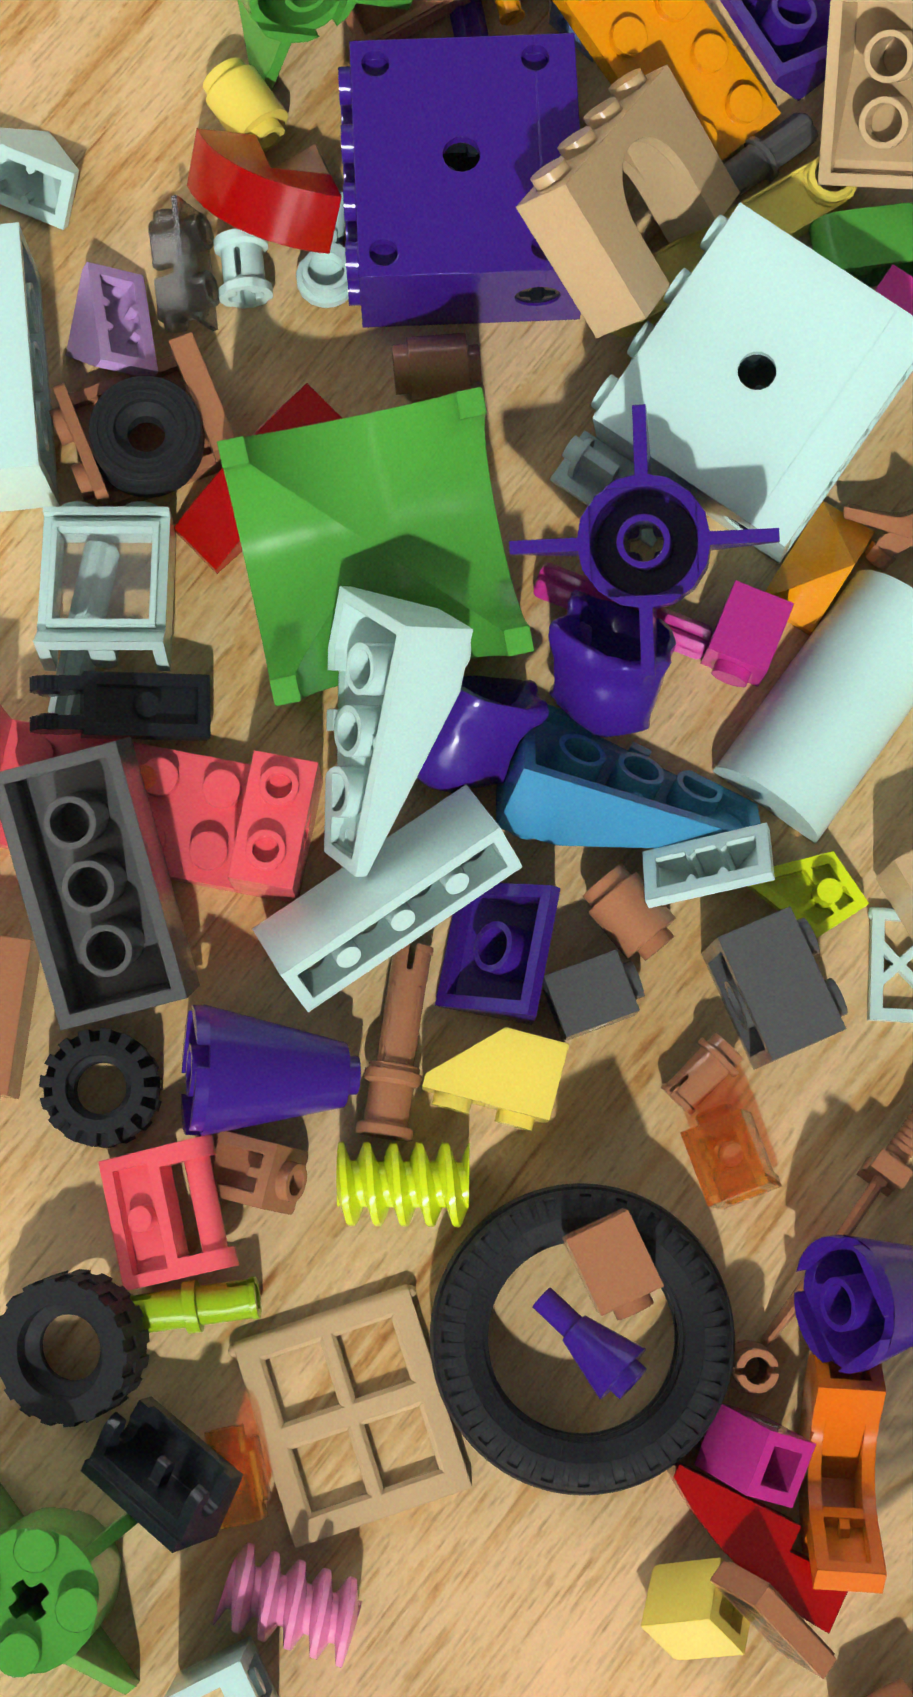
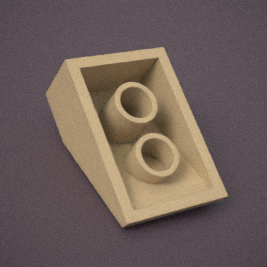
[818,0,913,189]

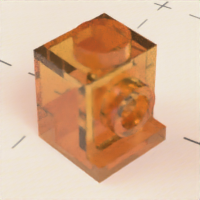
[680,1104,782,1210]

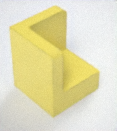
[641,1557,750,1660]

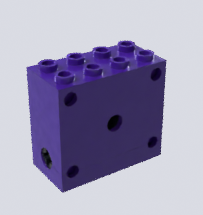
[338,33,581,328]

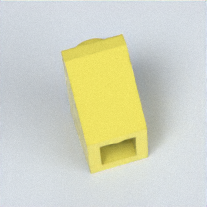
[422,1027,569,1131]

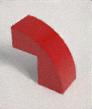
[187,128,342,254]

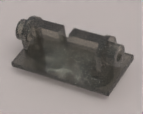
[148,195,220,333]

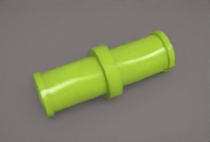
[130,1276,262,1334]

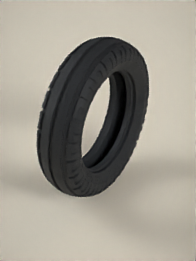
[430,1183,735,1495]

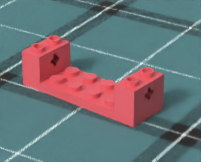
[0,705,323,903]

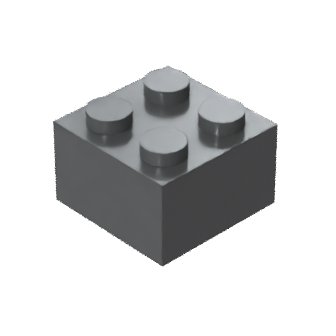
[701,906,848,1070]

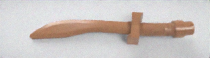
[759,1104,913,1347]

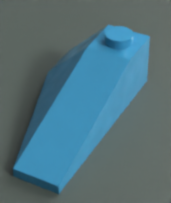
[496,704,761,848]

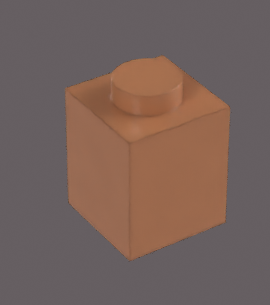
[562,1208,664,1320]

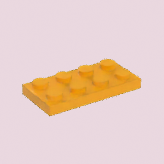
[552,0,781,160]

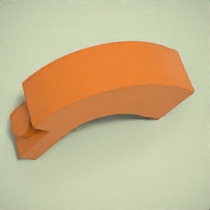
[799,1350,887,1594]

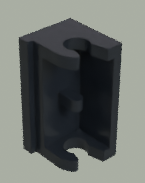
[81,1396,244,1553]

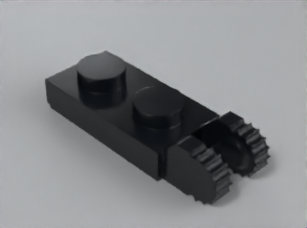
[29,671,211,741]

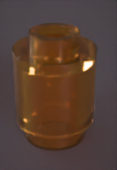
[204,1423,272,1529]

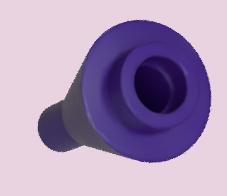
[532,1287,647,1400]

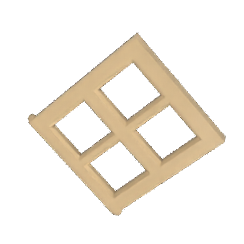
[228,1284,472,1548]

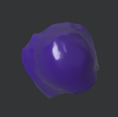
[548,590,676,737]
[417,676,549,793]

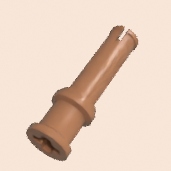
[355,943,434,1141]

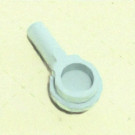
[296,191,349,308]

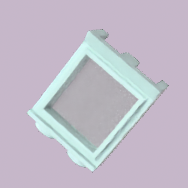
[33,501,176,671]

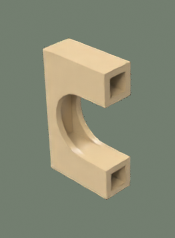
[516,65,740,338]

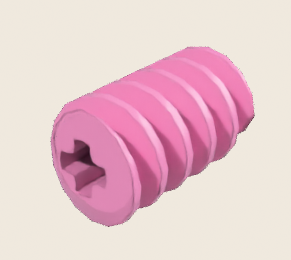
[212,1542,362,1668]

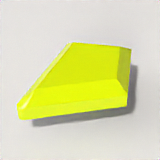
[747,851,869,939]

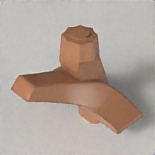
[843,504,913,571]

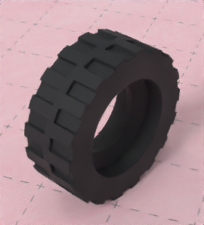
[0,1269,150,1428]

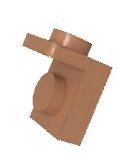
[210,1131,308,1215]

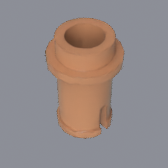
[661,1032,743,1116]
[729,1340,779,1394]

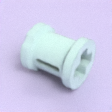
[213,228,273,309]

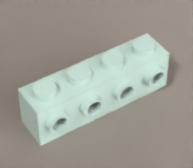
[252,785,523,1012]

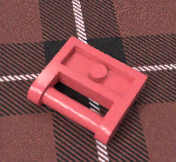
[98,1135,239,1291]

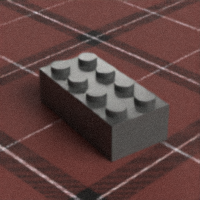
[0,737,200,1031]

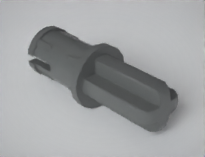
[723,113,818,201]

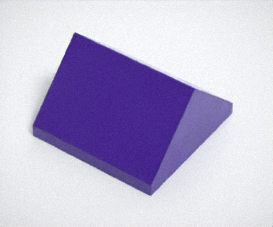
[720,0,831,101]
[435,883,561,1025]

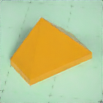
[765,501,875,635]

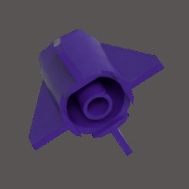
[509,404,780,676]

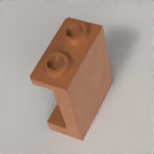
[48,332,235,506]

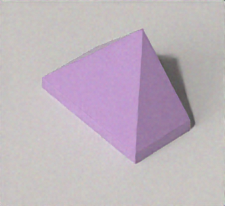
[65,262,158,377]

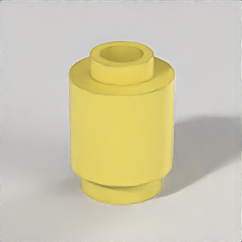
[203,57,288,152]

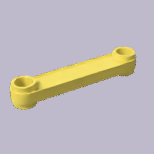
[611,155,857,337]

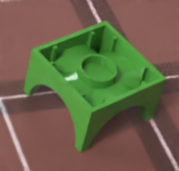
[217,387,534,706]

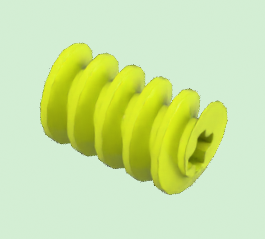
[336,1141,470,1227]

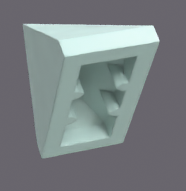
[0,127,79,230]
[642,822,775,908]

